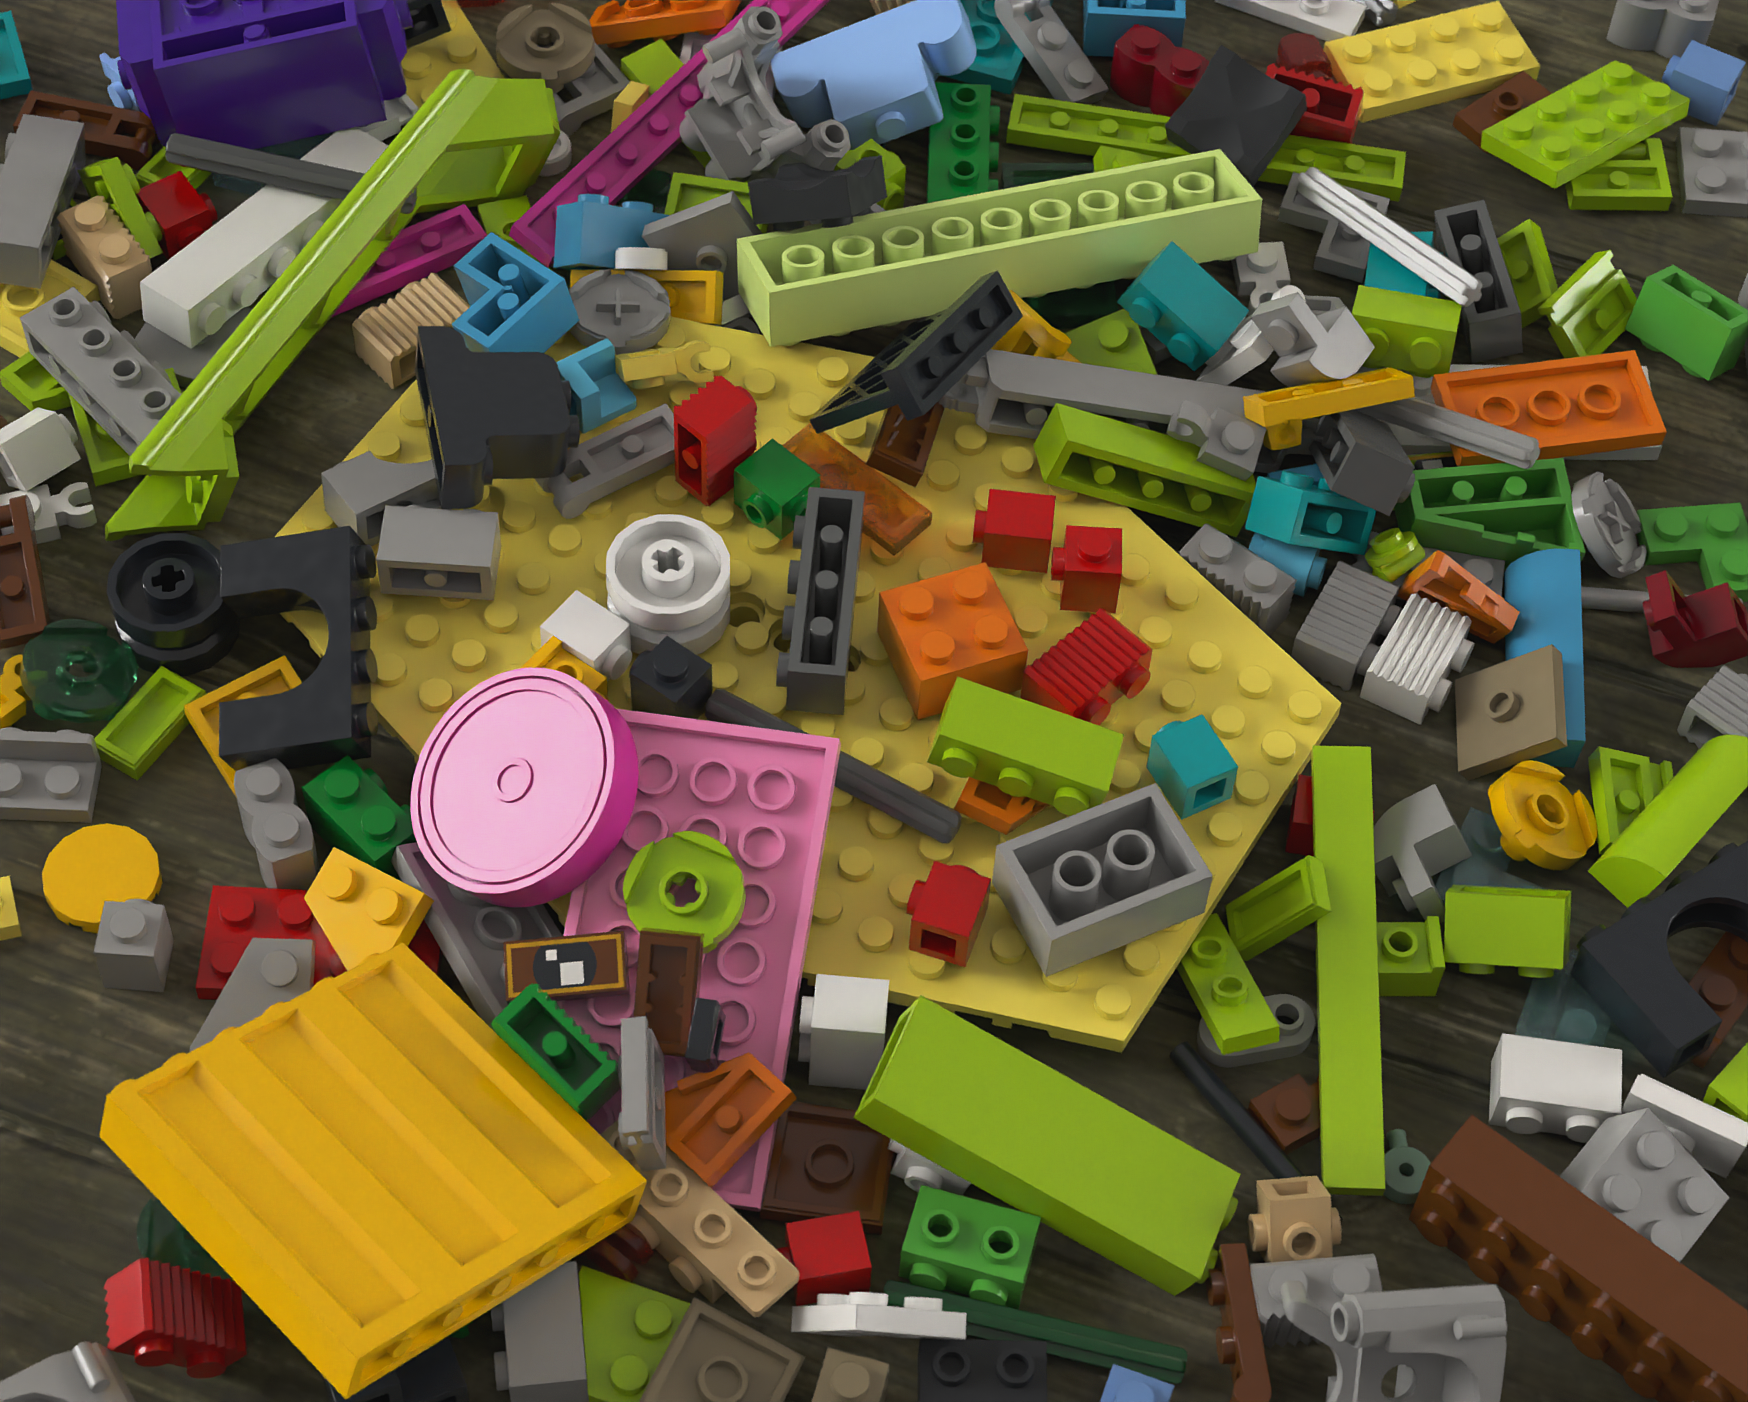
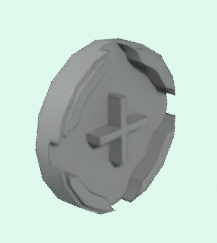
[569,269,671,355]
[1571,472,1647,578]

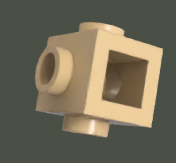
[1248,1176,1341,1263]

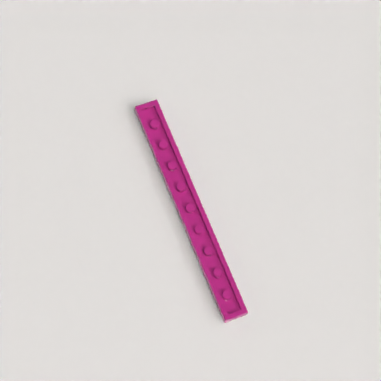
[509,0,830,268]

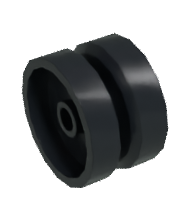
[107,533,240,676]

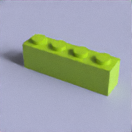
[1033,403,1256,537]

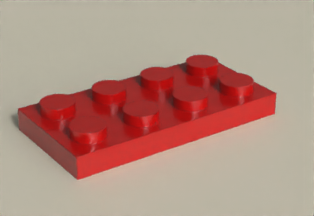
[195,885,443,1000]

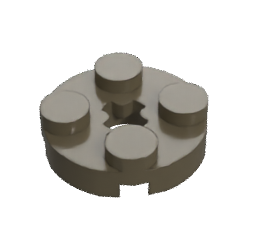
[496,3,595,93]

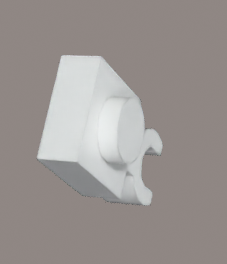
[1231,242,1291,316]
[0,482,97,544]

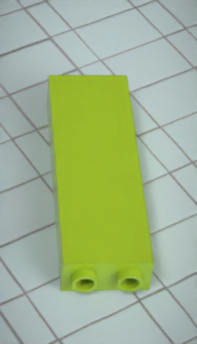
[854,995,1240,1296]

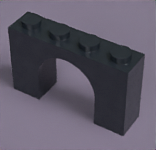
[219,526,378,771]
[1570,841,1748,1078]

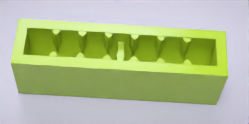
[1588,735,1748,908]

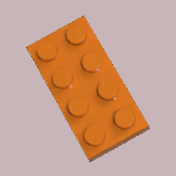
[1430,350,1667,467]

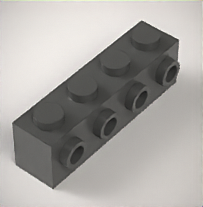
[776,487,865,715]

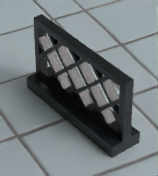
[809,270,1023,434]

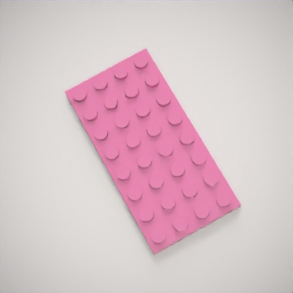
[556,709,841,1212]

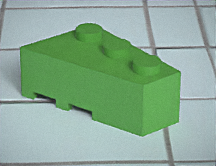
[1394,458,1585,570]

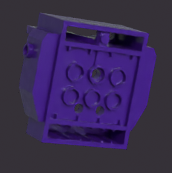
[116,0,413,149]

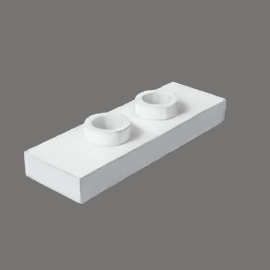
[1215,0,1367,41]

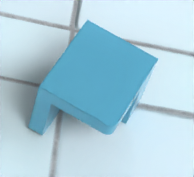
[556,339,637,434]

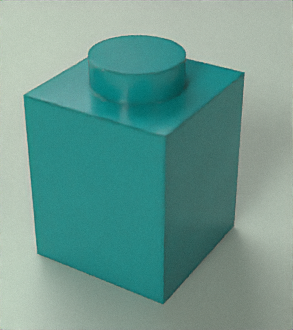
[1146,714,1238,820]

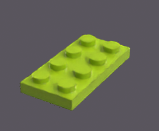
[1481,60,1690,189]

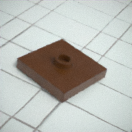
[760,1102,894,1235]

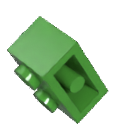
[1625,265,1748,381]
[899,1185,1041,1309]

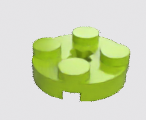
[623,831,746,954]

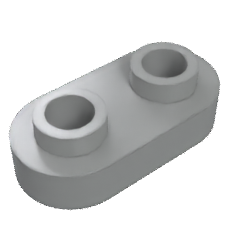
[1196,994,1315,1068]

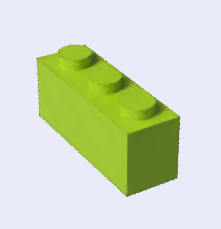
[927,676,1124,816]

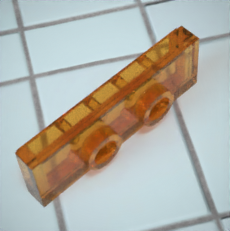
[782,423,932,556]

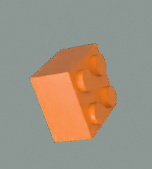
[877,562,1028,720]

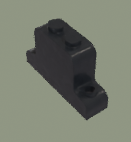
[415,326,580,509]

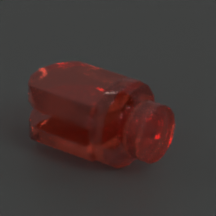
[1276,33,1332,82]
[577,1226,654,1283]

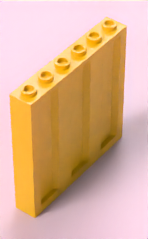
[99,943,647,1399]

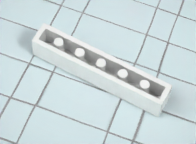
[140,127,388,349]

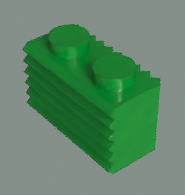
[490,984,621,1121]

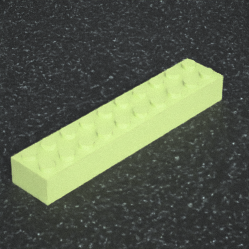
[737,149,1262,347]

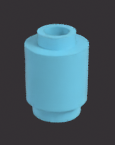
[1248,532,1327,597]

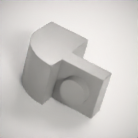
[1251,292,1375,387]
[1374,784,1472,923]

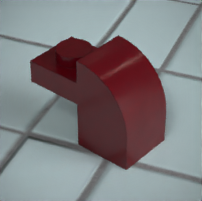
[1643,570,1748,668]

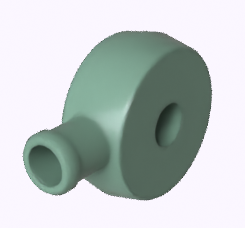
[1384,1129,1431,1204]

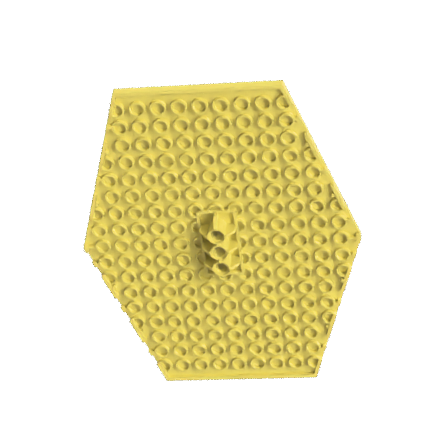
[275,317,1342,1053]

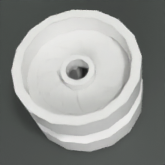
[606,514,730,655]

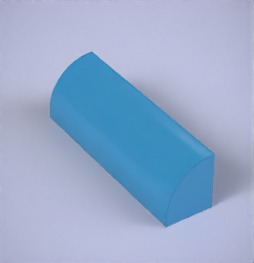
[1504,549,1586,768]

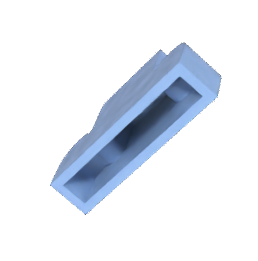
[771,0,977,150]

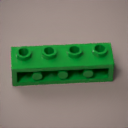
[926,82,1000,203]

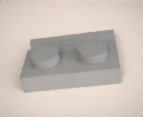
[618,1016,666,1171]

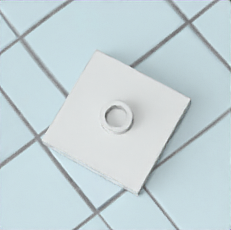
[1621,1074,1748,1178]

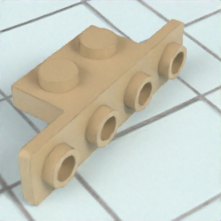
[600,1120,799,1317]

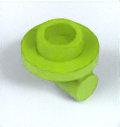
[1365,528,1425,583]

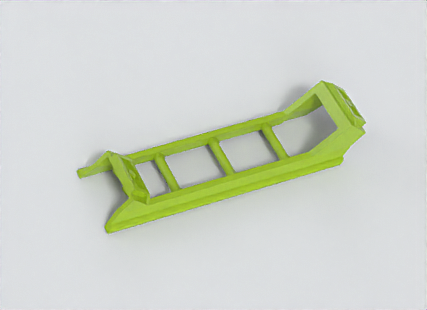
[105,69,560,541]

